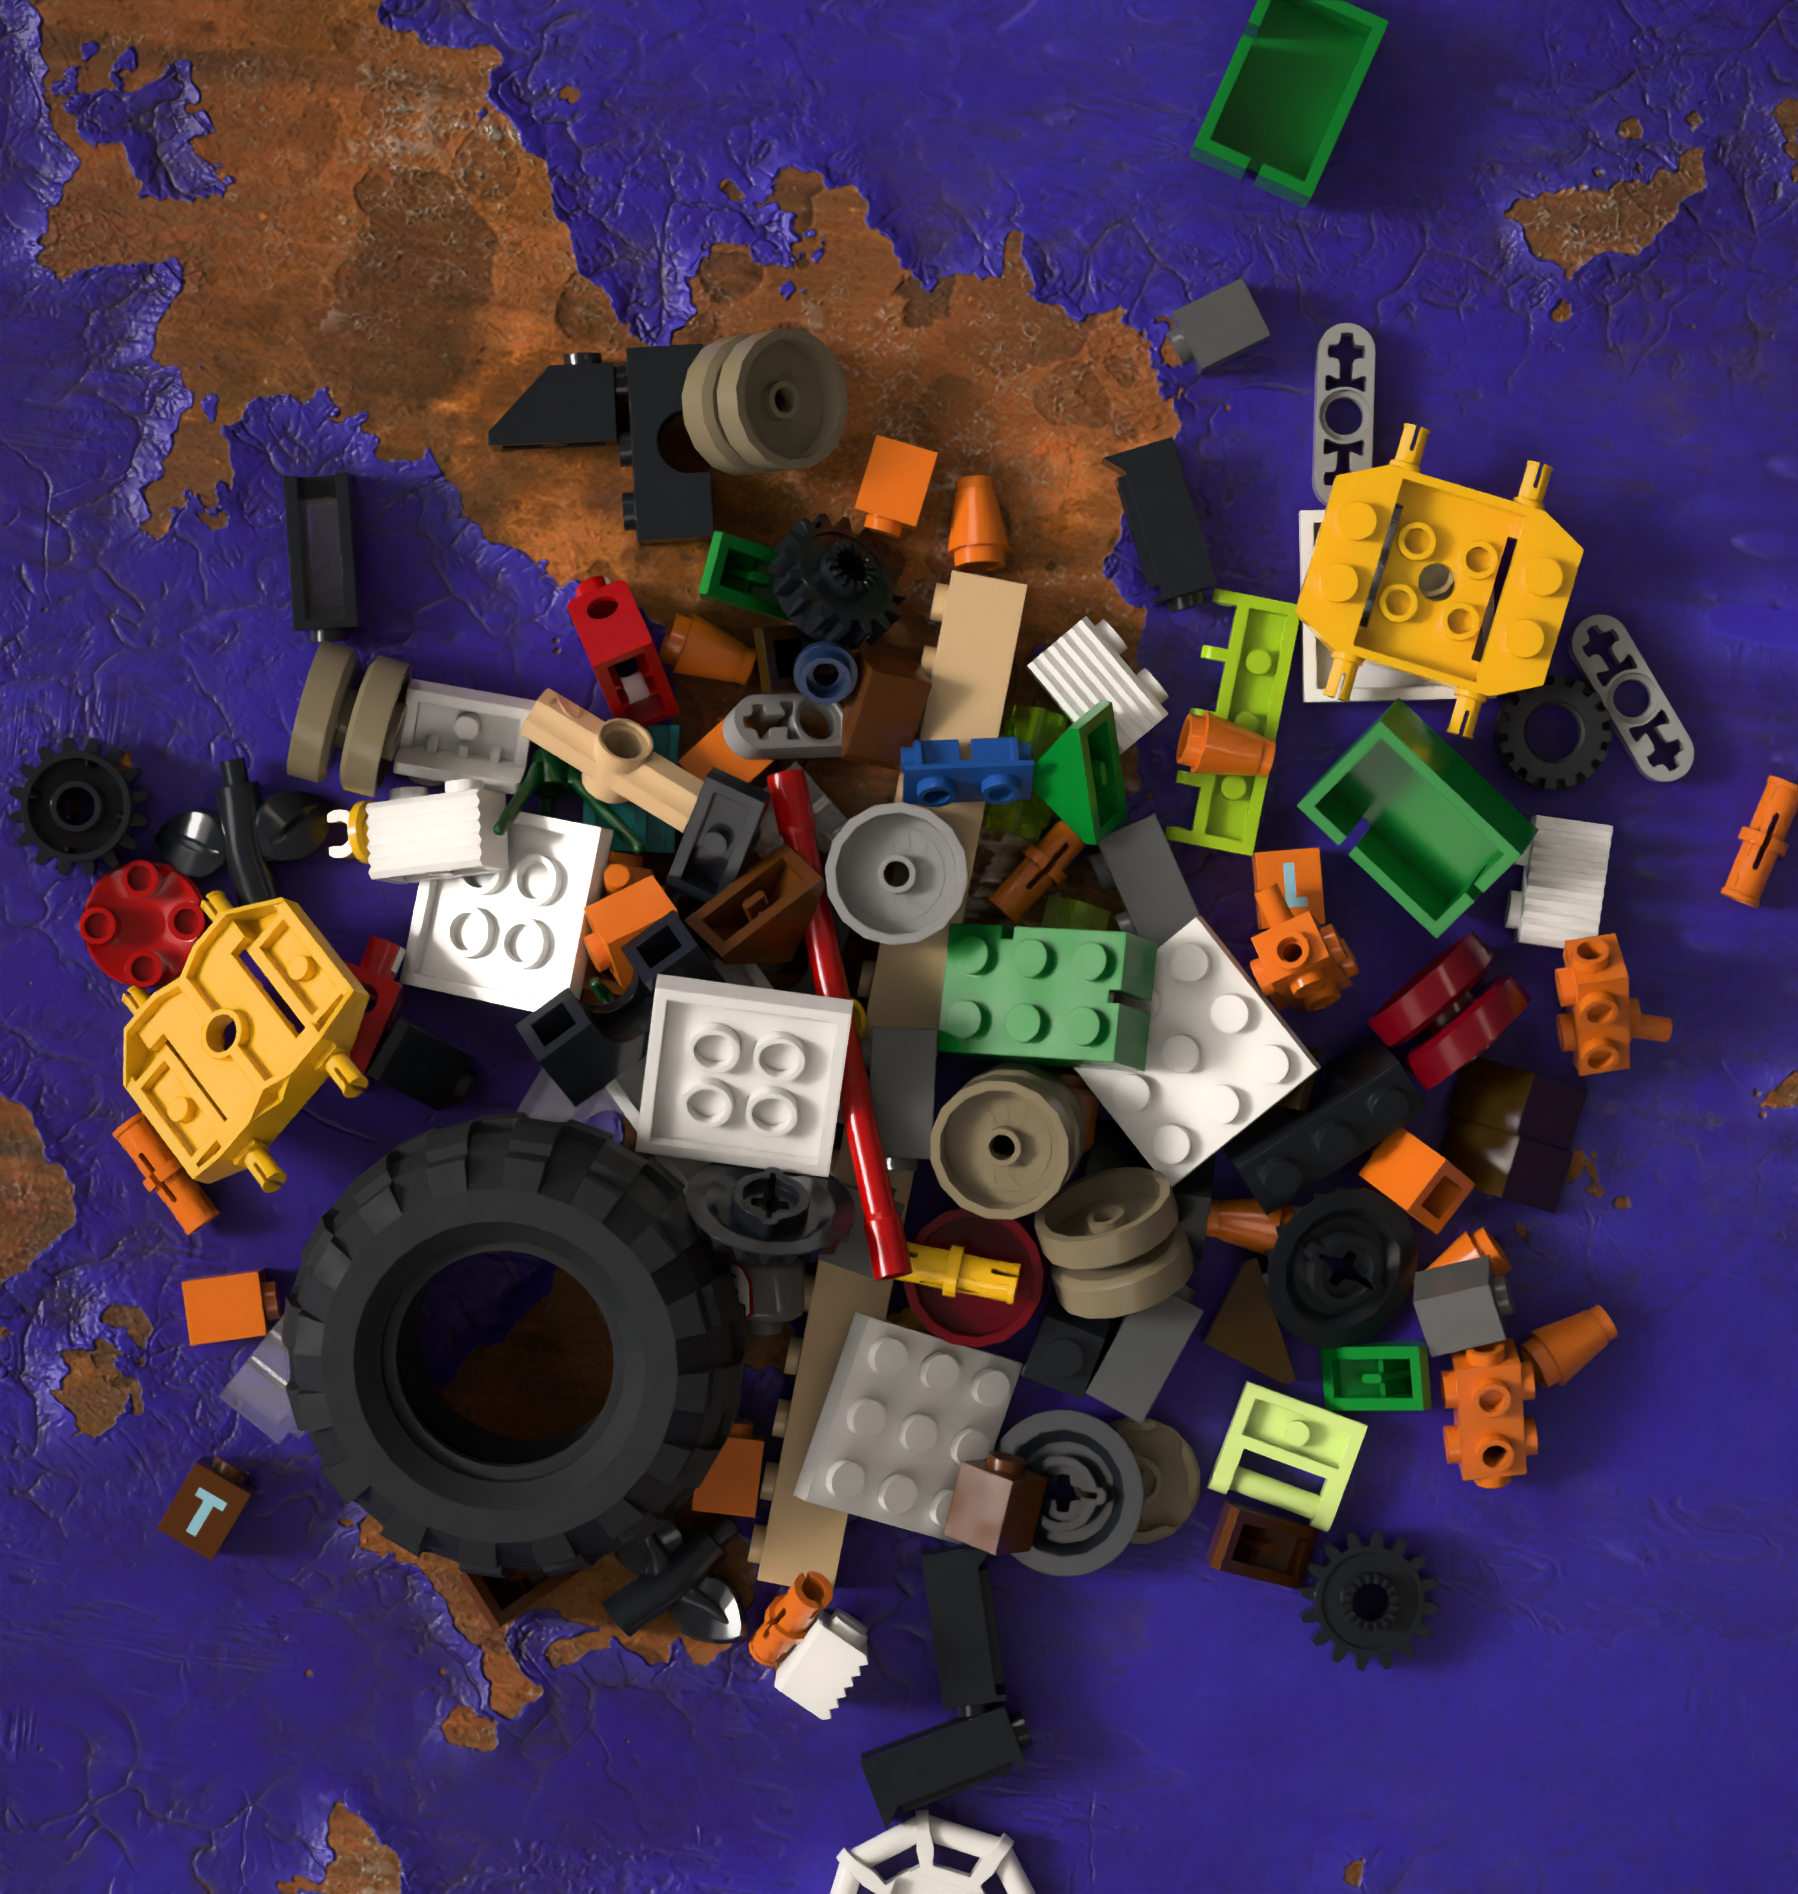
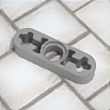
[1312,323,1376,506]
[1568,614,1694,783]
[722,693,843,760]

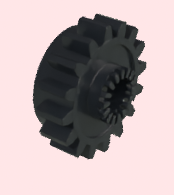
[769,513,907,650]
[8,737,152,877]
[1298,1528,1440,1671]

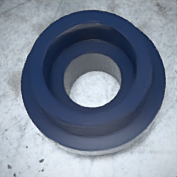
[793,641,858,705]

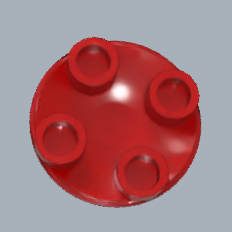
[79,860,209,988]

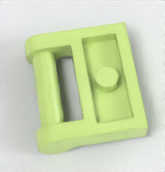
[1207,1380,1368,1532]

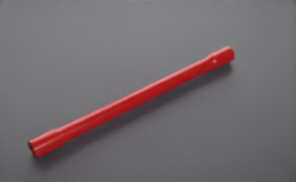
[767,769,913,1281]

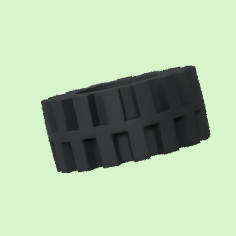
[1493,675,1612,790]

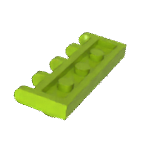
[1165,589,1300,857]

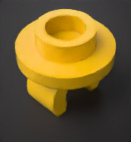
[327,800,376,864]

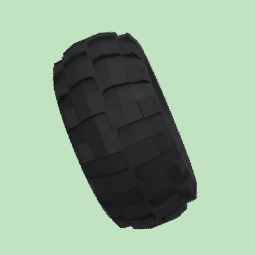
[281,1112,749,1579]

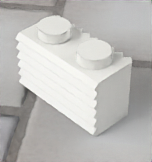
[1026,616,1169,755]
[365,779,509,884]
[1504,815,1613,949]
[774,1608,868,1720]

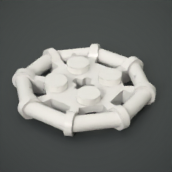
[830,1809,1036,1894]

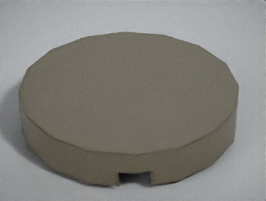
[1074,1416,1200,1544]

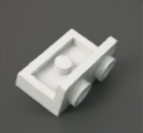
[393,679,536,795]

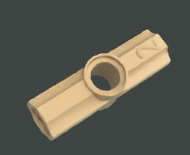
[520,688,704,833]

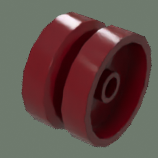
[1366,931,1532,1090]
[903,1205,1050,1348]

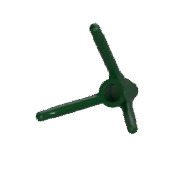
[493,746,645,854]

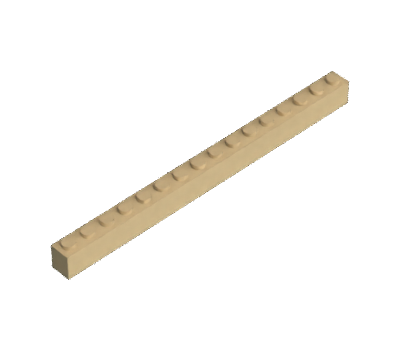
[747,570,1028,1590]

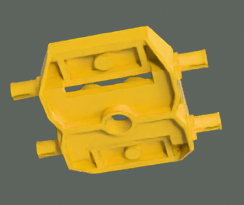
[1294,423,1584,740]
[122,890,370,1193]

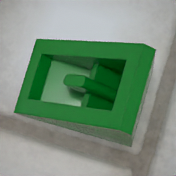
[698,531,791,622]
[1032,701,1128,845]
[1320,1339,1432,1411]

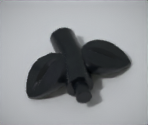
[154,757,334,907]
[602,1514,748,1644]

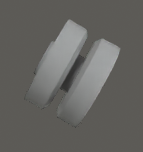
[825,802,968,946]

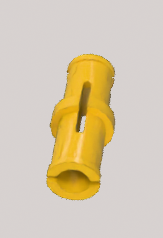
[890,1242,1021,1305]

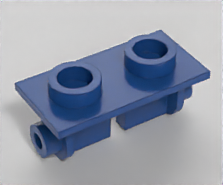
[900,736,1034,807]

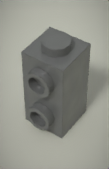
[1089,814,1200,949]
[859,1026,937,1171]
[1085,1285,1204,1424]

